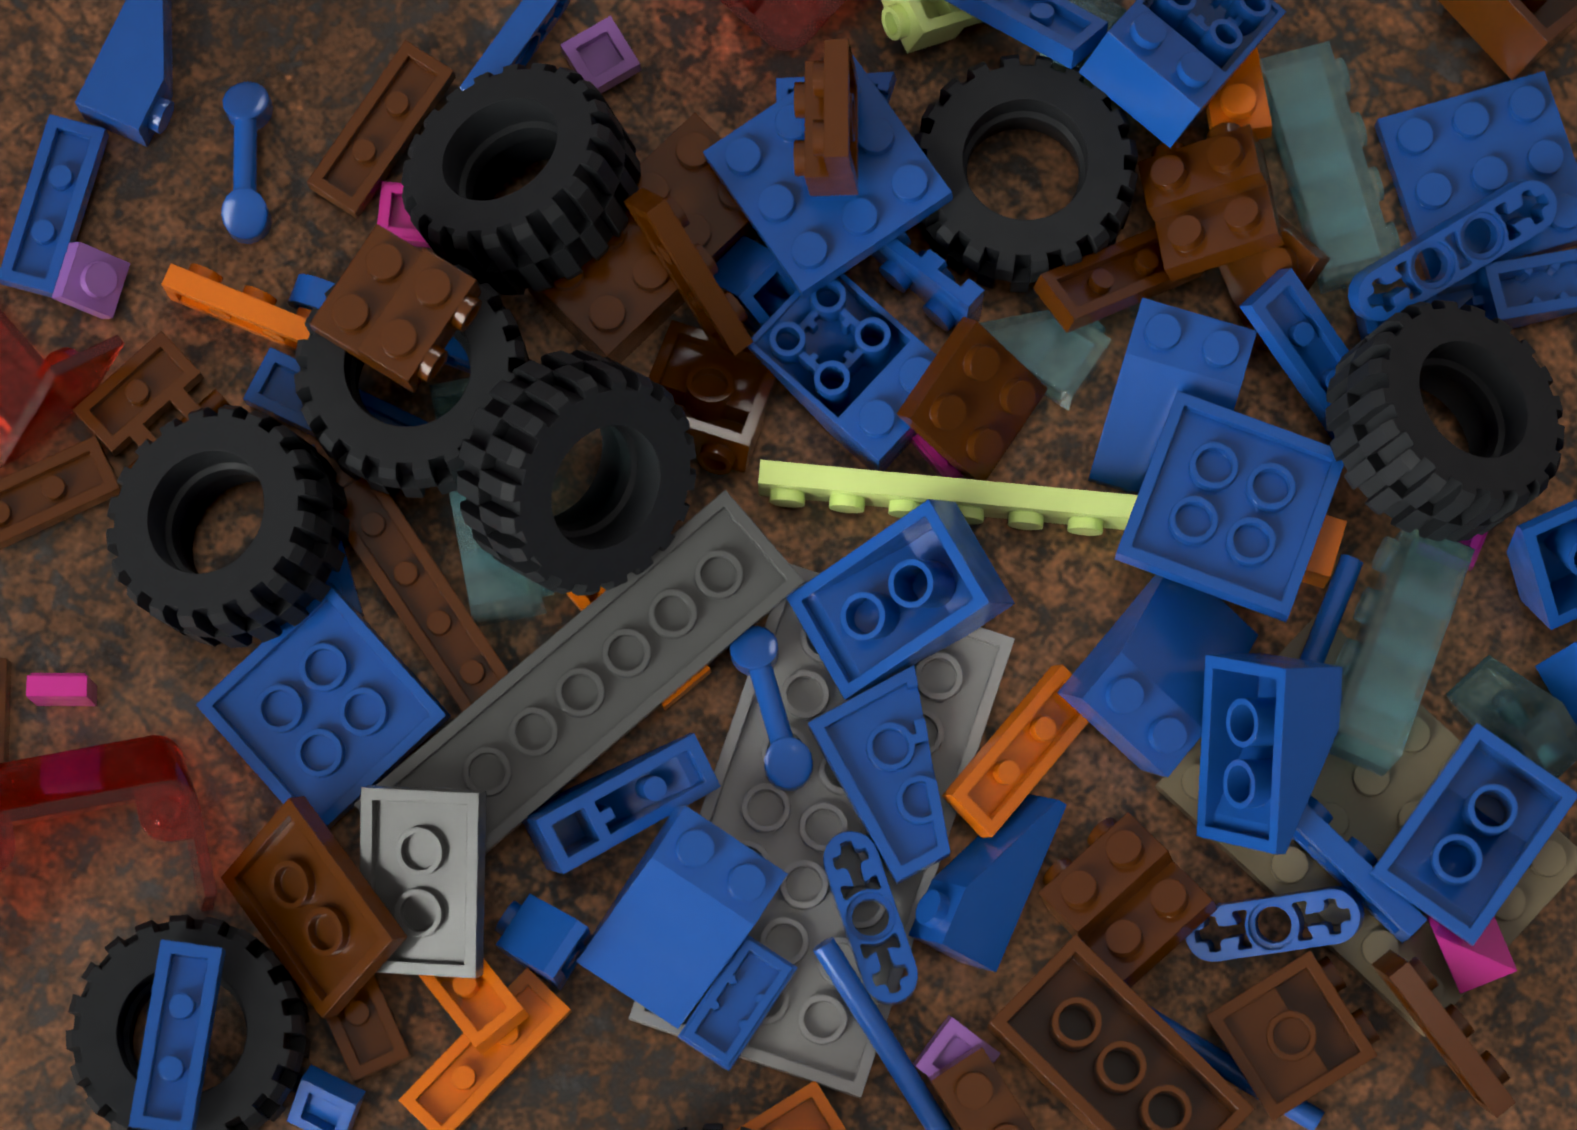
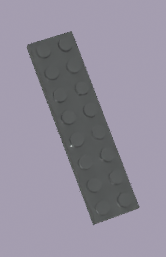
[354,490,804,855]

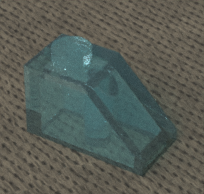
[980,310,1111,411]
[1446,655,1577,779]

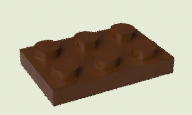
[221,796,408,1019]

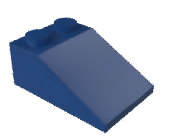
[1088,298,1257,495]
[787,499,1015,700]
[1057,575,1258,778]
[1196,653,1343,855]
[1370,723,1577,946]
[575,805,788,1029]

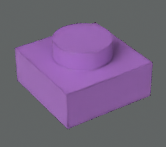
[560,16,641,94]
[52,242,130,319]
[913,1015,1001,1077]

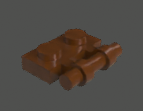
[72,330,230,469]

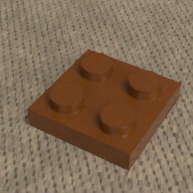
[897,317,1048,481]

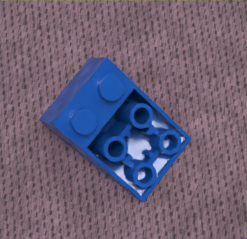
[1079,0,1286,148]
[747,273,937,471]

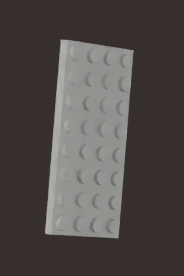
[629,563,1015,1099]

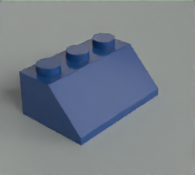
[1506,499,1577,630]

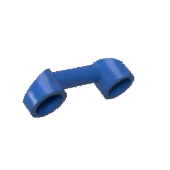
[221,81,273,244]
[730,626,813,791]

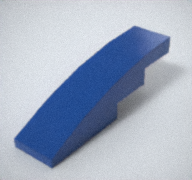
[1354,248,1577,340]

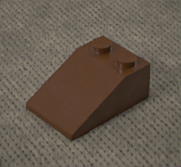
[1438,0,1577,80]

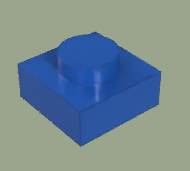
[287,1065,366,1130]

